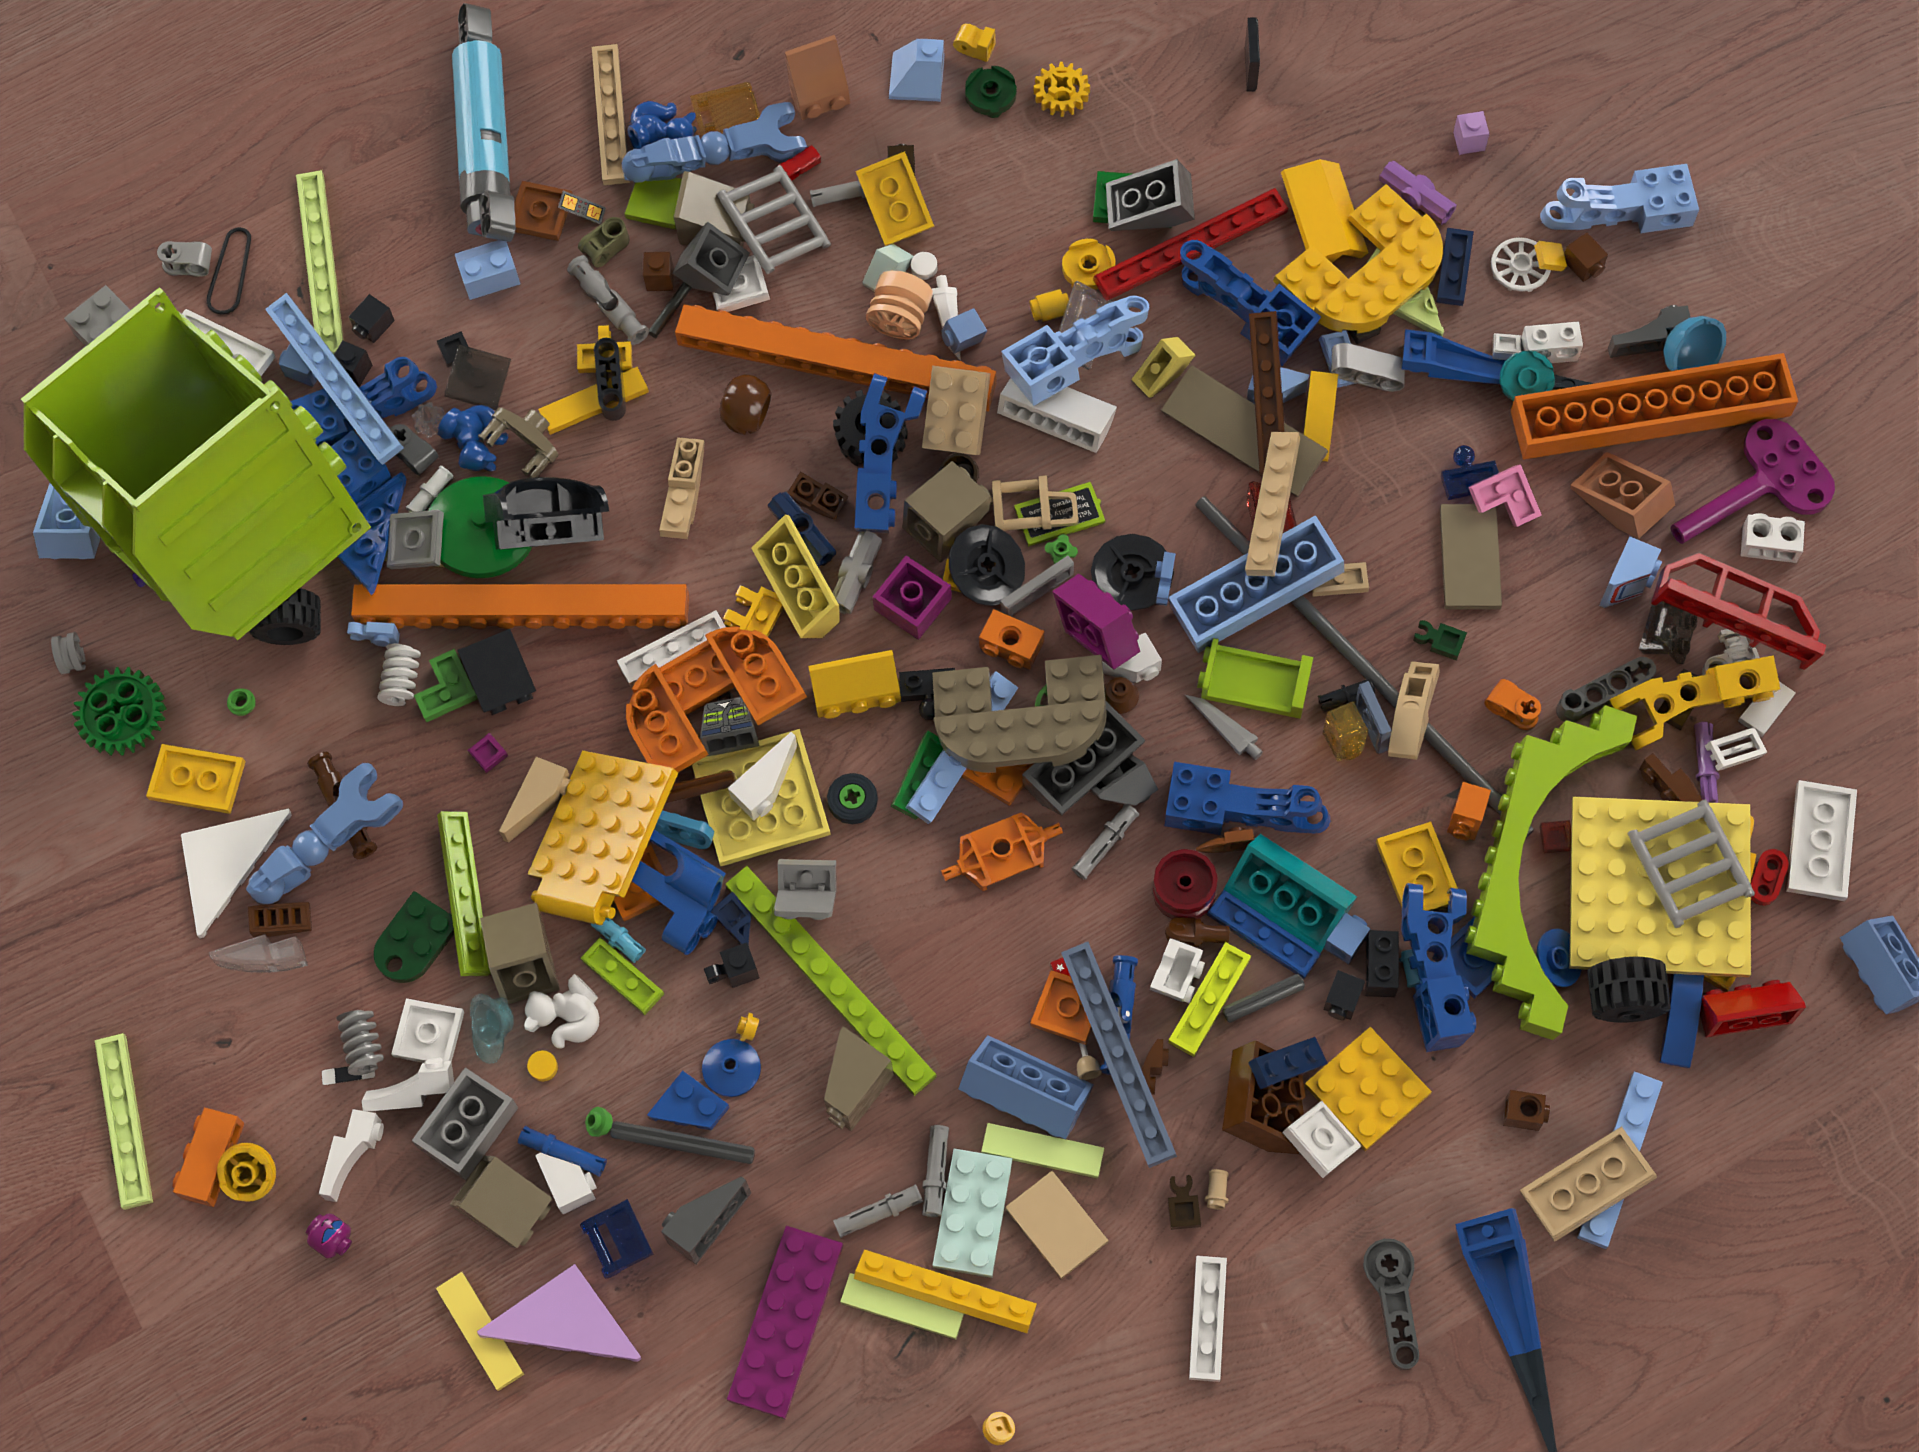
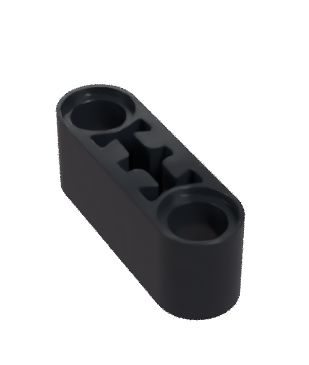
[594,338,626,421]

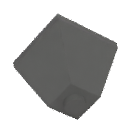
[672,222,750,295]
[1090,754,1158,805]

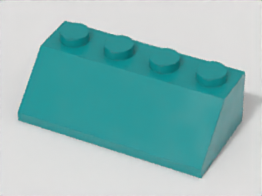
[1223,834,1357,953]

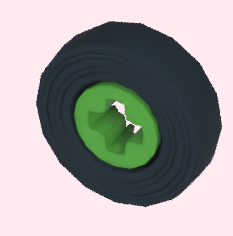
[827,773,878,825]

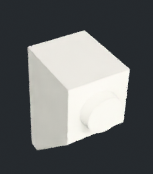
[1102,633,1162,683]
[535,1153,597,1214]

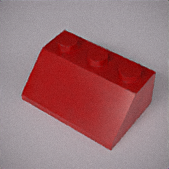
[1700,980,1806,1038]

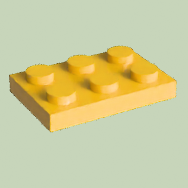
[856,151,934,246]
[146,744,246,814]
[1376,822,1458,912]

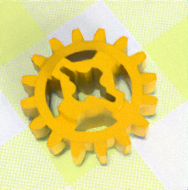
[1034,62,1090,117]

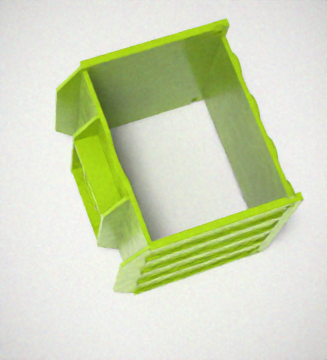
[21,287,371,641]

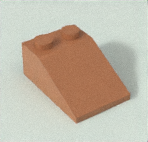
[785,35,850,120]
[1570,452,1675,539]

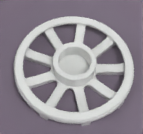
[1491,238,1551,292]

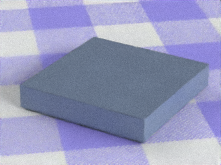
[1355,681,1392,754]

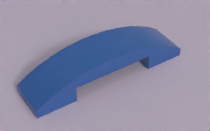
[1660,974,1704,1068]

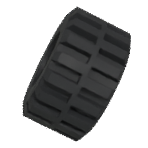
[249,588,321,645]

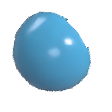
[1663,316,1726,371]

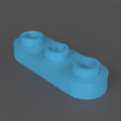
[654,810,714,849]

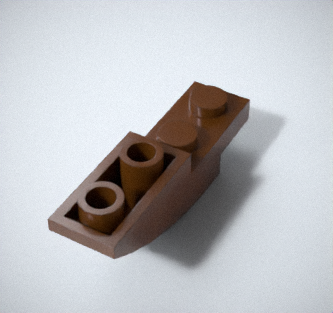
[1639,753,1702,802]

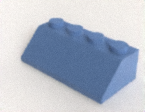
[958,1035,1094,1140]

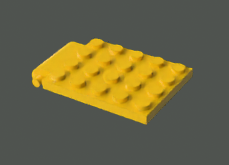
[528,750,678,925]

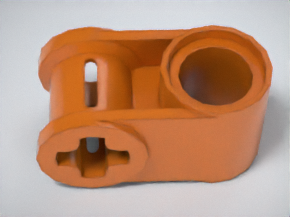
[1484,679,1541,730]

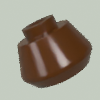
[1104,677,1139,714]

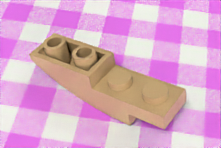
[659,437,705,539]
[1388,662,1440,760]

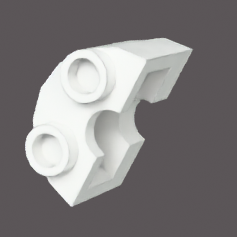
[1150,938,1205,1003]

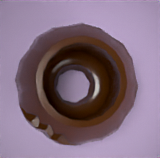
[719,374,772,435]

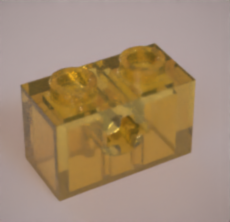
[1323,702,1369,762]

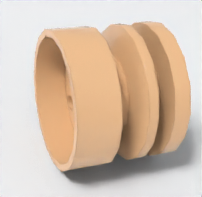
[866,270,933,340]

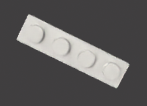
[617,610,726,687]
[1189,1256,1227,1382]

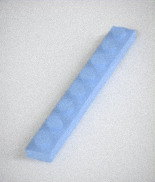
[265,293,404,465]

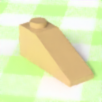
[499,757,572,842]

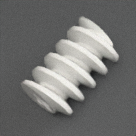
[377,643,421,706]

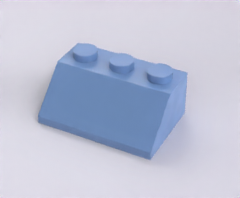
[1840,916,1919,1014]

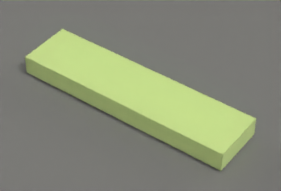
[981,1123,1104,1179]
[840,1273,964,1340]

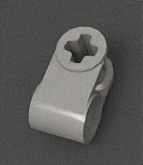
[157,241,212,277]

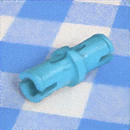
[591,918,646,963]

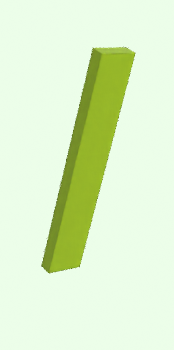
[437,811,491,976]

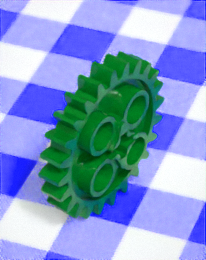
[72,667,167,756]

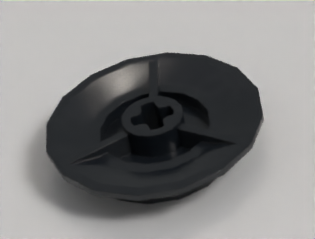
[949,524,1025,606]
[1091,534,1174,611]

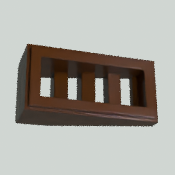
[248,902,312,939]

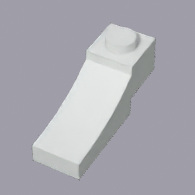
[362,1058,454,1112]
[319,1109,384,1202]

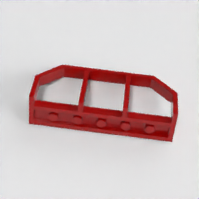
[1651,553,1826,670]

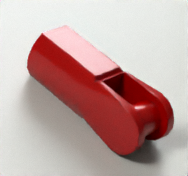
[778,145,821,184]

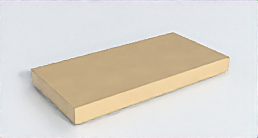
[1520,1126,1657,1242]

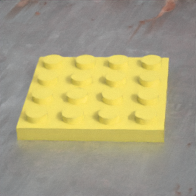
[692,729,831,866]

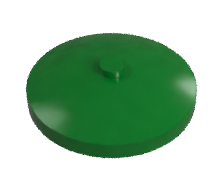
[428,476,532,578]

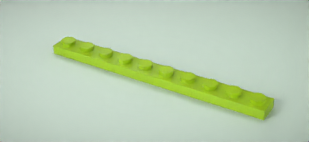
[725,866,937,1096]

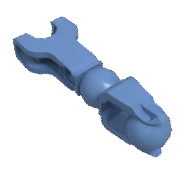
[246,763,403,904]

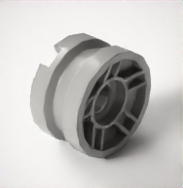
[51,632,86,675]

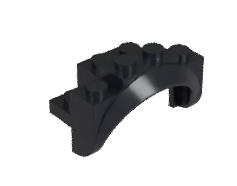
[483,477,609,550]

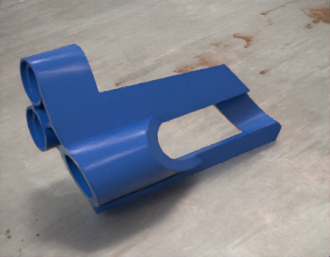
[632,830,726,955]

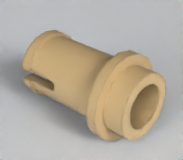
[1204,1169,1229,1210]

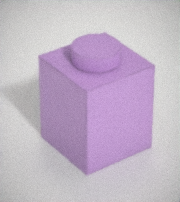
[1453,111,1489,155]

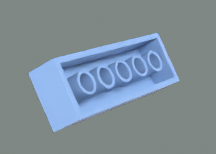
[1169,515,1344,653]

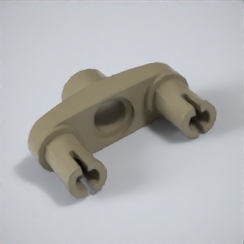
[478,407,559,478]

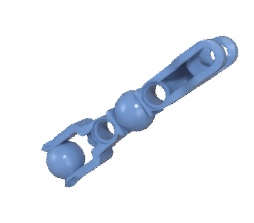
[621,102,808,182]

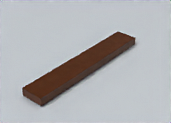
[1249,311,1285,476]

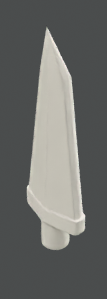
[932,275,961,361]

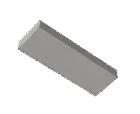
[1000,556,1074,617]

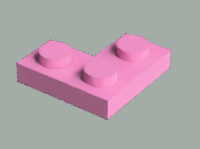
[1468,465,1542,527]

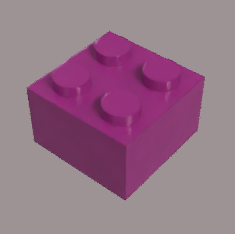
[872,556,952,640]

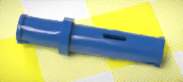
[518,1126,607,1177]

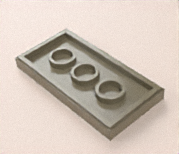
[1440,504,1502,609]

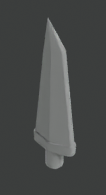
[1185,695,1263,760]

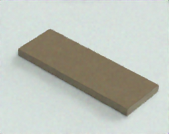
[1161,365,1328,497]

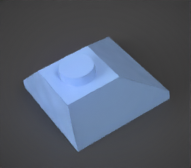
[889,39,945,102]

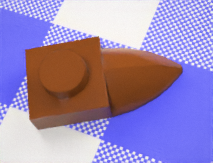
[1196,827,1254,853]

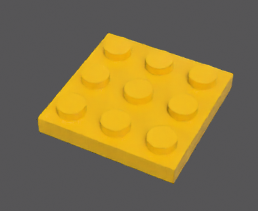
[1304,1027,1432,1152]

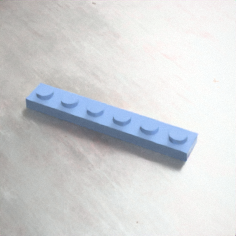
[905,671,1018,824]
[1577,1071,1663,1249]

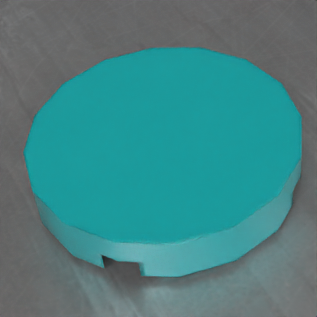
[1500,351,1555,402]

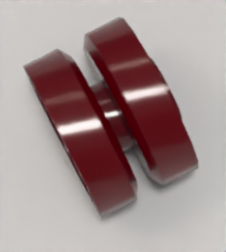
[1152,849,1218,919]

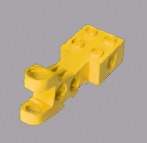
[1610,655,1780,751]

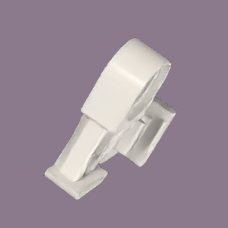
[1702,629,1760,675]

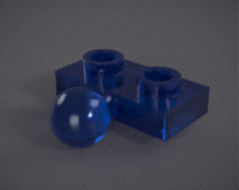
[1441,445,1499,500]

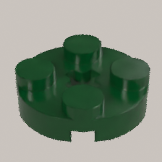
[965,66,1017,118]

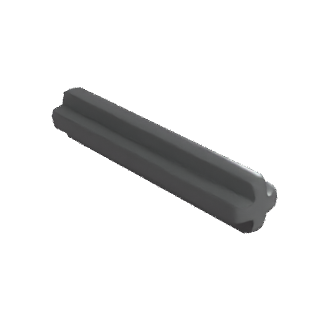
[1222,974,1305,1022]

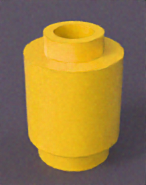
[1029,289,1071,322]

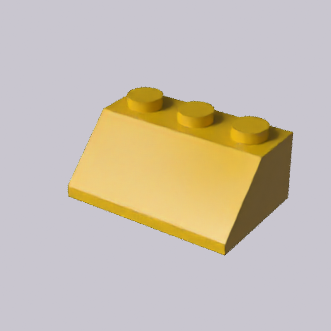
[808,650,901,719]

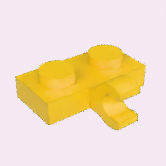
[577,325,632,373]

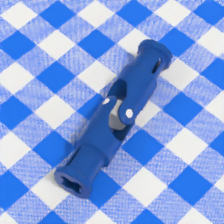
[1101,955,1138,1075]

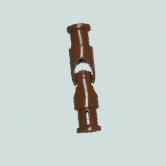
[307,752,378,860]

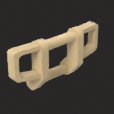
[990,475,1079,531]

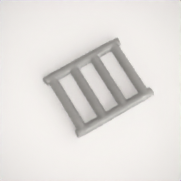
[717,165,831,274]
[1627,799,1755,928]

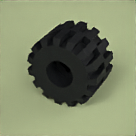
[833,390,908,466]
[1587,957,1671,1023]

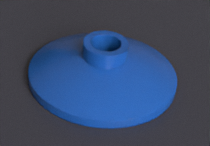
[1536,929,1582,987]
[702,1039,761,1097]

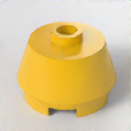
[217,1143,276,1202]

